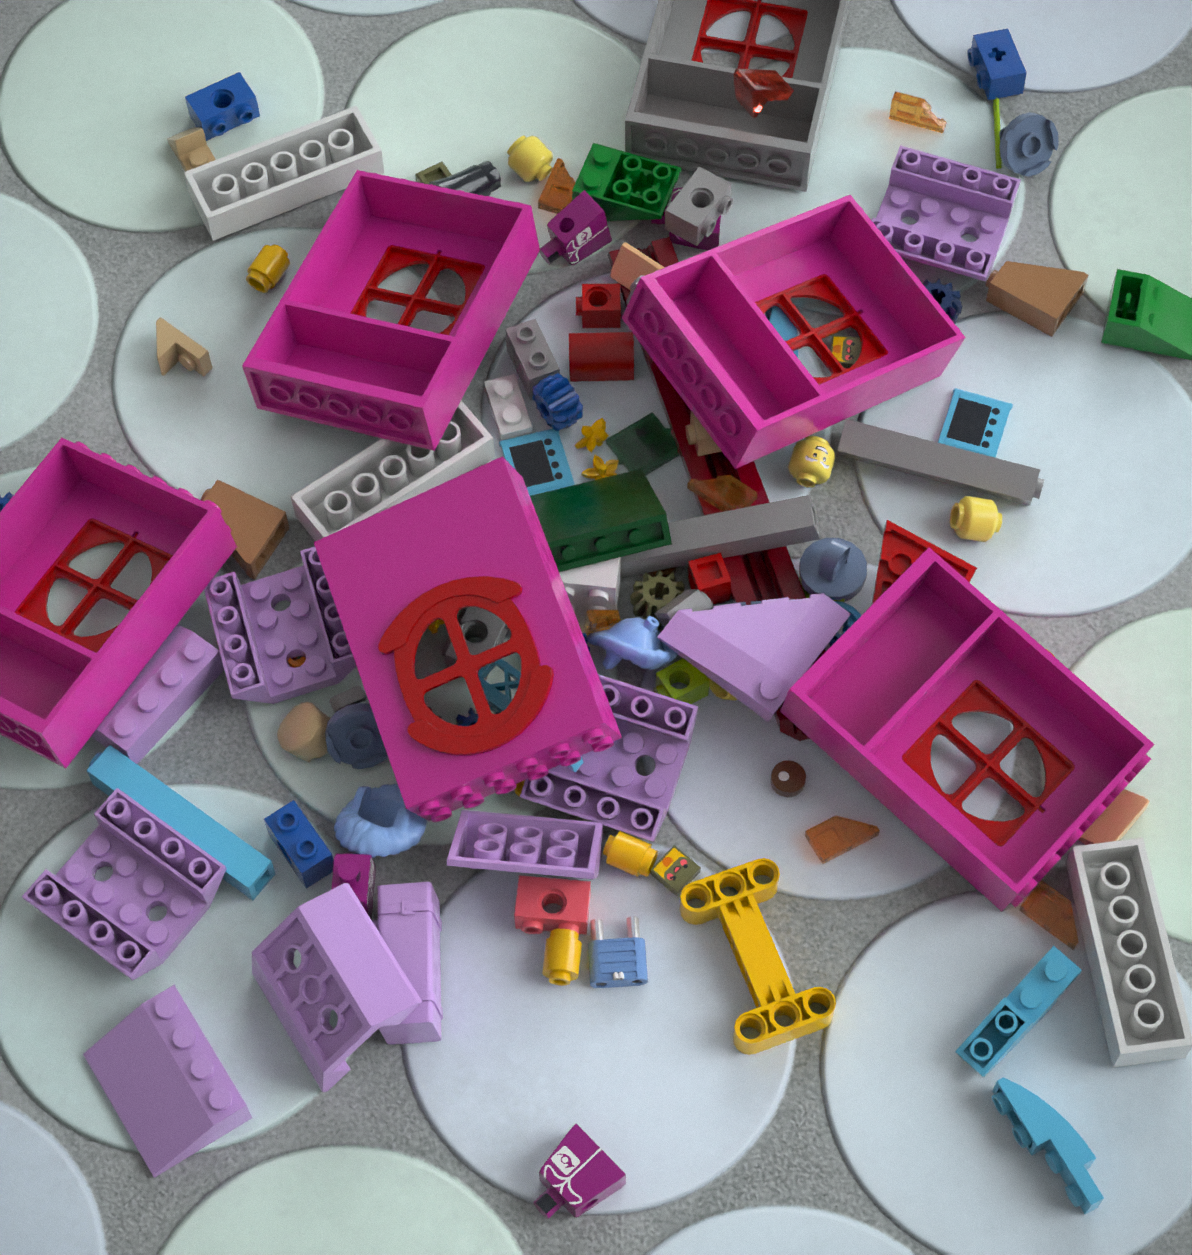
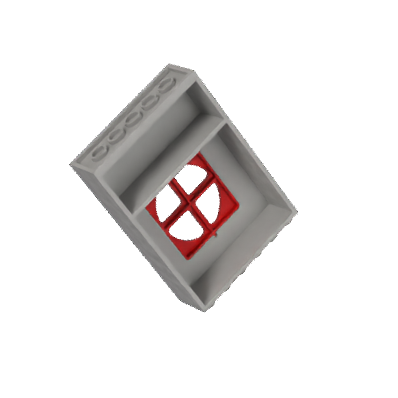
[625,0,851,192]

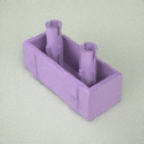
[372,882,443,1045]

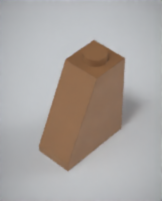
[986,261,1089,337]
[201,479,289,580]

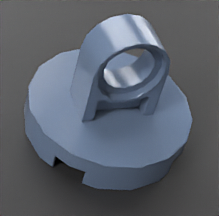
[999,112,1059,177]
[799,538,867,601]
[325,702,388,769]

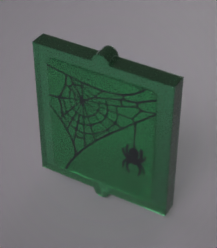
[606,412,680,476]

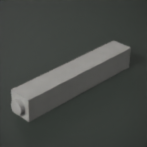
[837,419,1044,505]
[620,495,820,577]

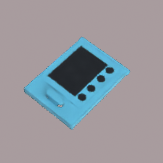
[938,388,1013,458]
[499,428,575,496]

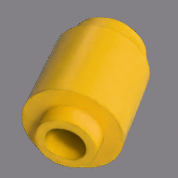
[246,244,290,293]
[603,831,658,877]
[542,929,582,986]

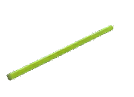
[993,98,1002,169]

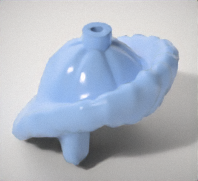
[587,616,678,670]
[334,784,427,858]

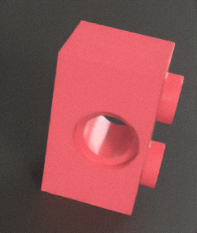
[514,875,591,935]

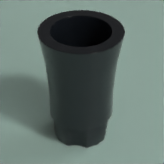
[428,161,501,196]

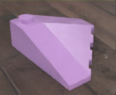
[657,593,851,722]

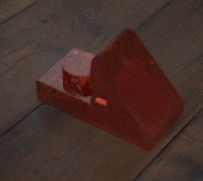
[733,69,794,118]

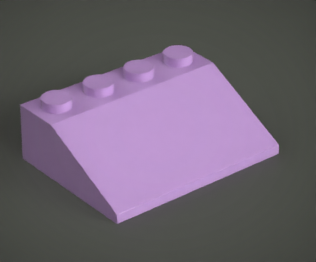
[91,624,224,764]
[447,810,603,879]
[83,985,252,1178]

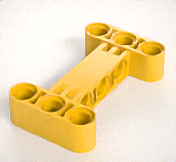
[679,858,836,1055]

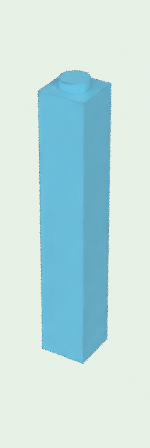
[86,745,276,901]

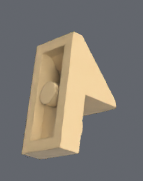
[167,127,216,172]
[156,317,212,376]

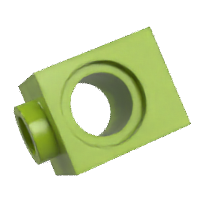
[653,658,709,704]

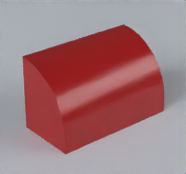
[569,332,634,382]

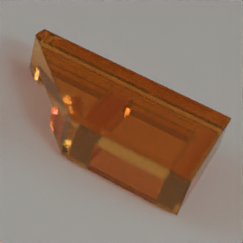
[889,91,947,133]
[538,158,575,214]
[687,475,757,512]
[584,609,621,637]
[805,815,880,864]
[1019,880,1079,950]

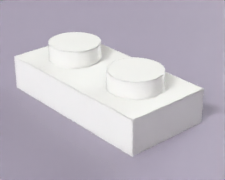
[484,374,533,441]

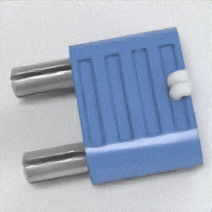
[587,916,648,988]

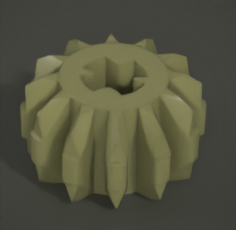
[630,569,685,629]

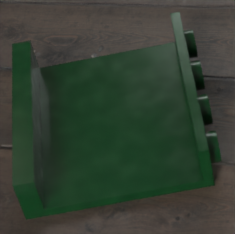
[530,469,672,572]

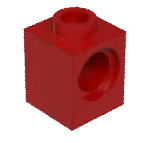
[576,283,621,328]
[688,552,731,605]

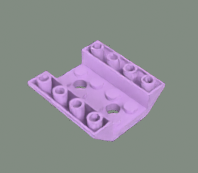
[872,145,1021,281]
[204,546,356,704]
[520,674,698,842]
[22,788,227,981]
[252,883,422,1092]

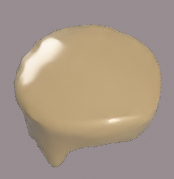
[277,702,330,763]

